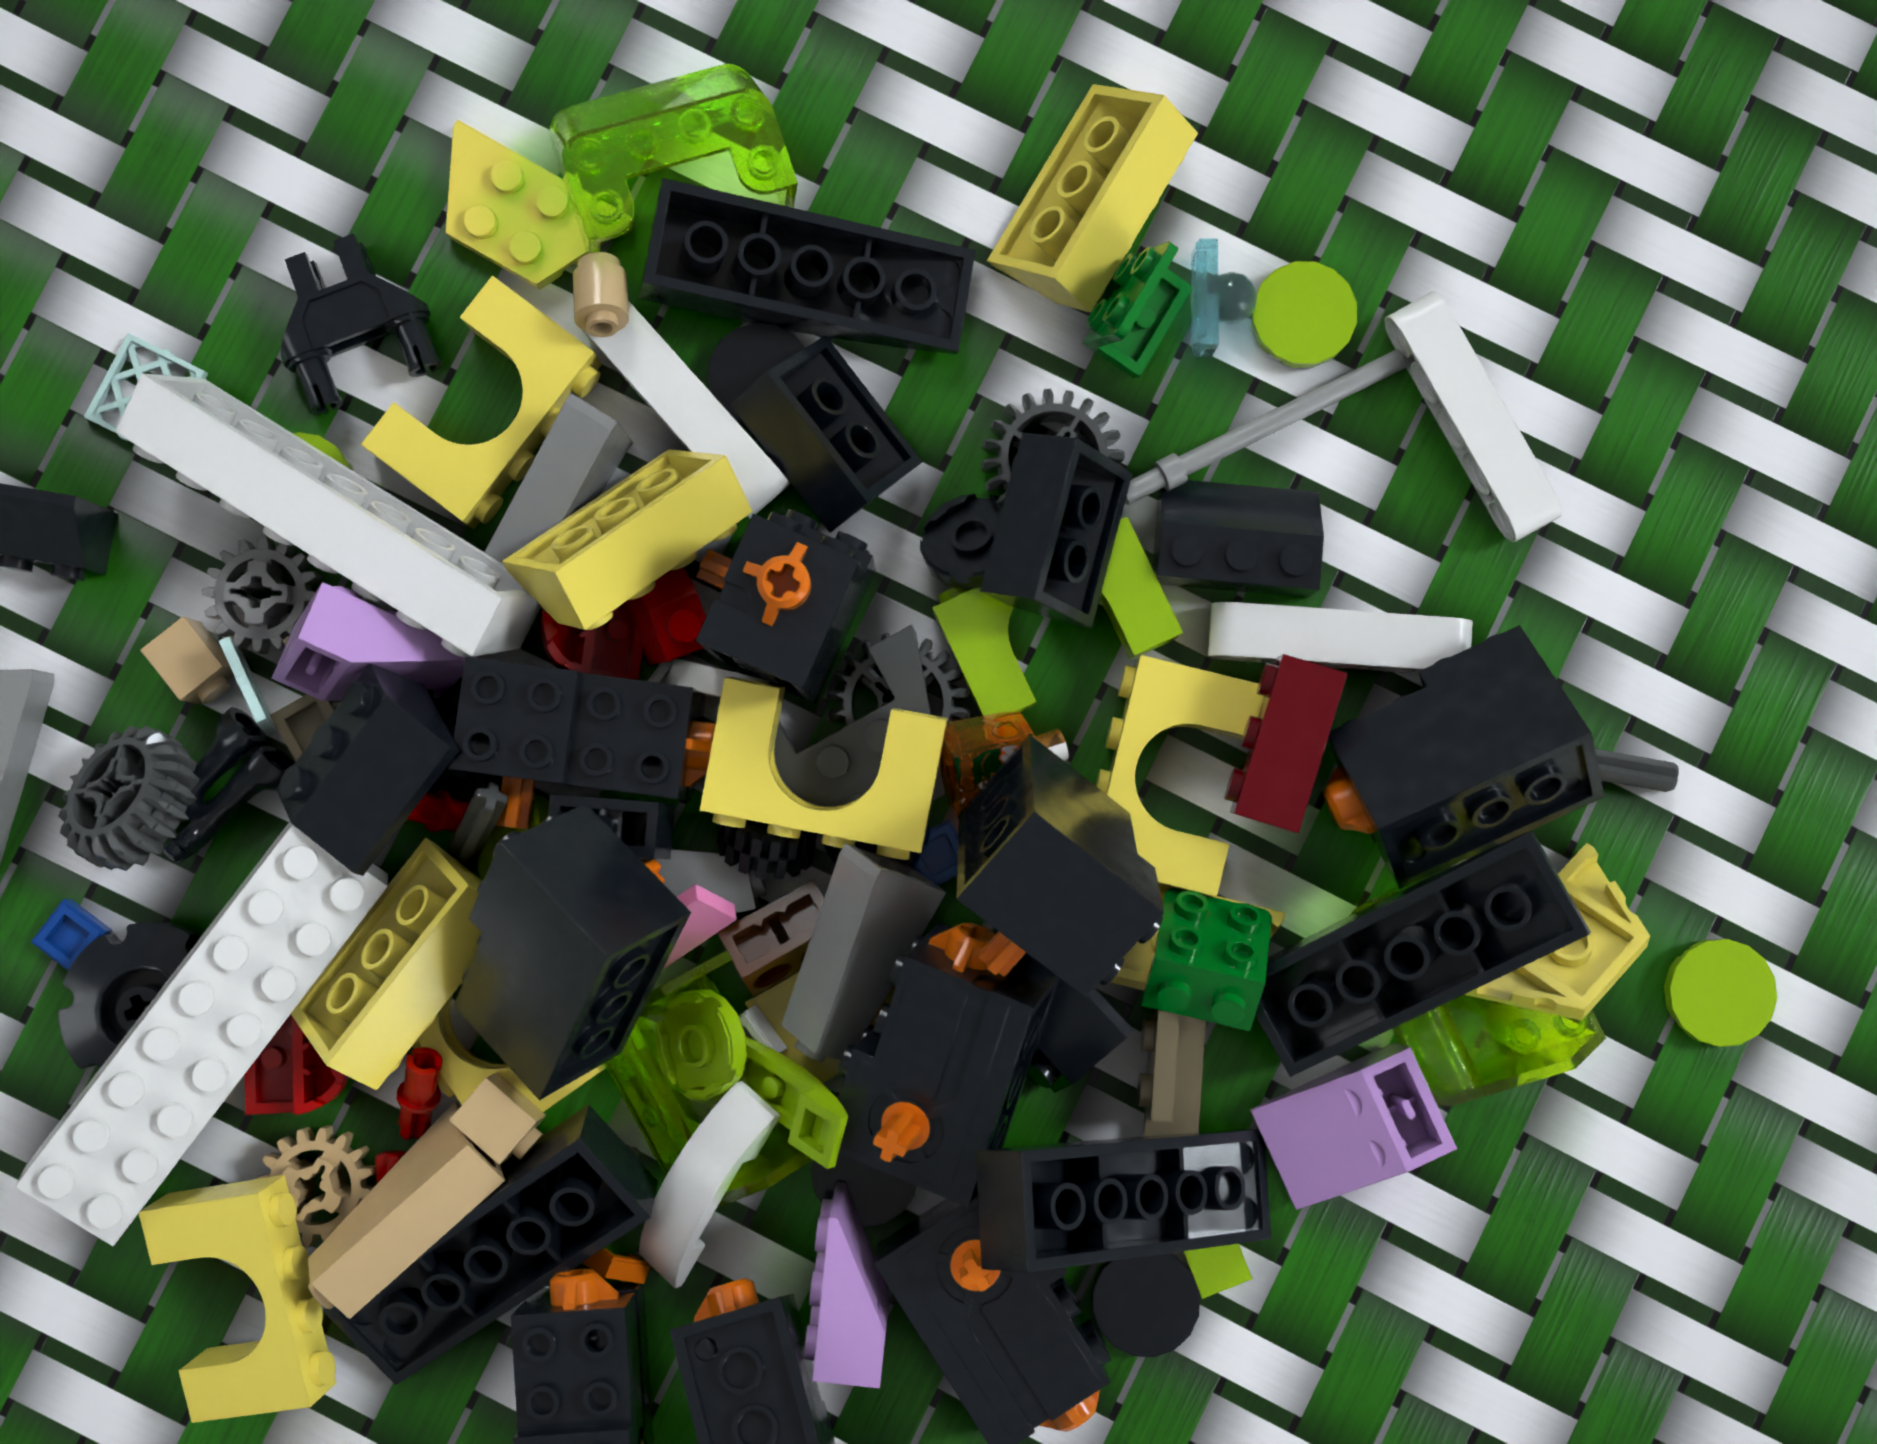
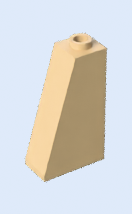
[308,1101,505,1319]

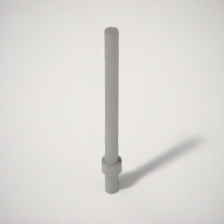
[1125,349,1406,505]

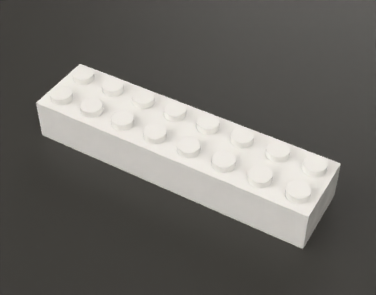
[115,373,542,658]
[15,821,388,1246]

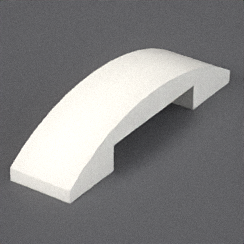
[639,1081,781,1289]

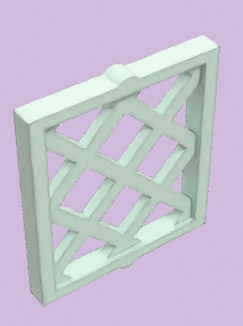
[84,333,208,441]
[219,636,279,737]

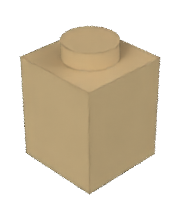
[140,616,234,704]
[449,1072,546,1165]

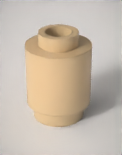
[573,252,629,337]

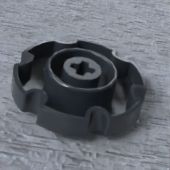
[58,922,199,1069]

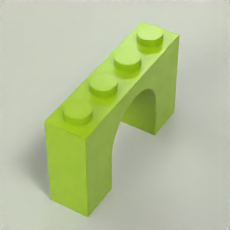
[932,516,1183,726]

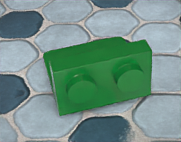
[1082,241,1194,378]
[1142,888,1272,1031]

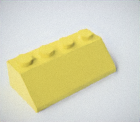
[987,84,1198,313]
[502,449,753,630]
[291,838,482,1091]

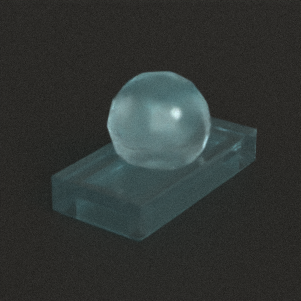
[1191,239,1257,357]

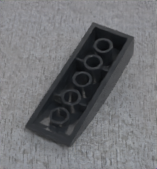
[639,178,976,354]
[1256,830,1591,1077]
[323,1104,658,1385]
[976,1129,1271,1272]

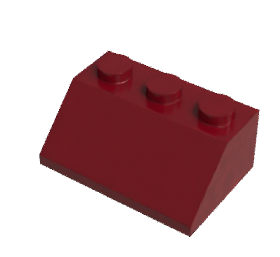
[1224,654,1348,833]

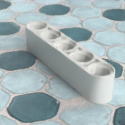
[1384,291,1562,542]
[582,301,790,519]
[1208,602,1473,674]

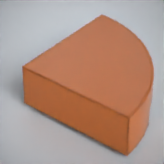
[582,1248,651,1284]

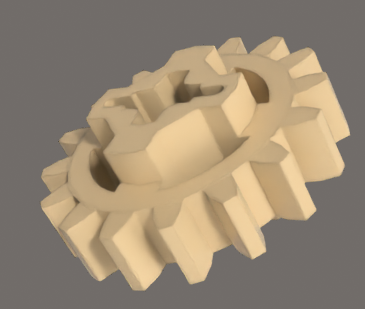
[256,1125,375,1247]

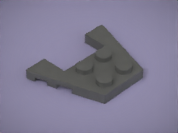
[774,625,946,843]

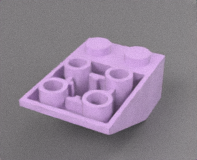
[271,582,477,701]
[1249,1042,1457,1210]
[804,1181,890,1388]

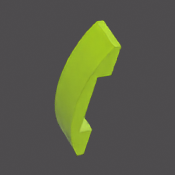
[738,1036,848,1169]

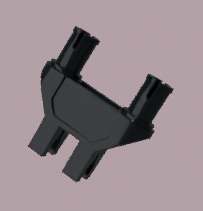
[281,234,442,415]

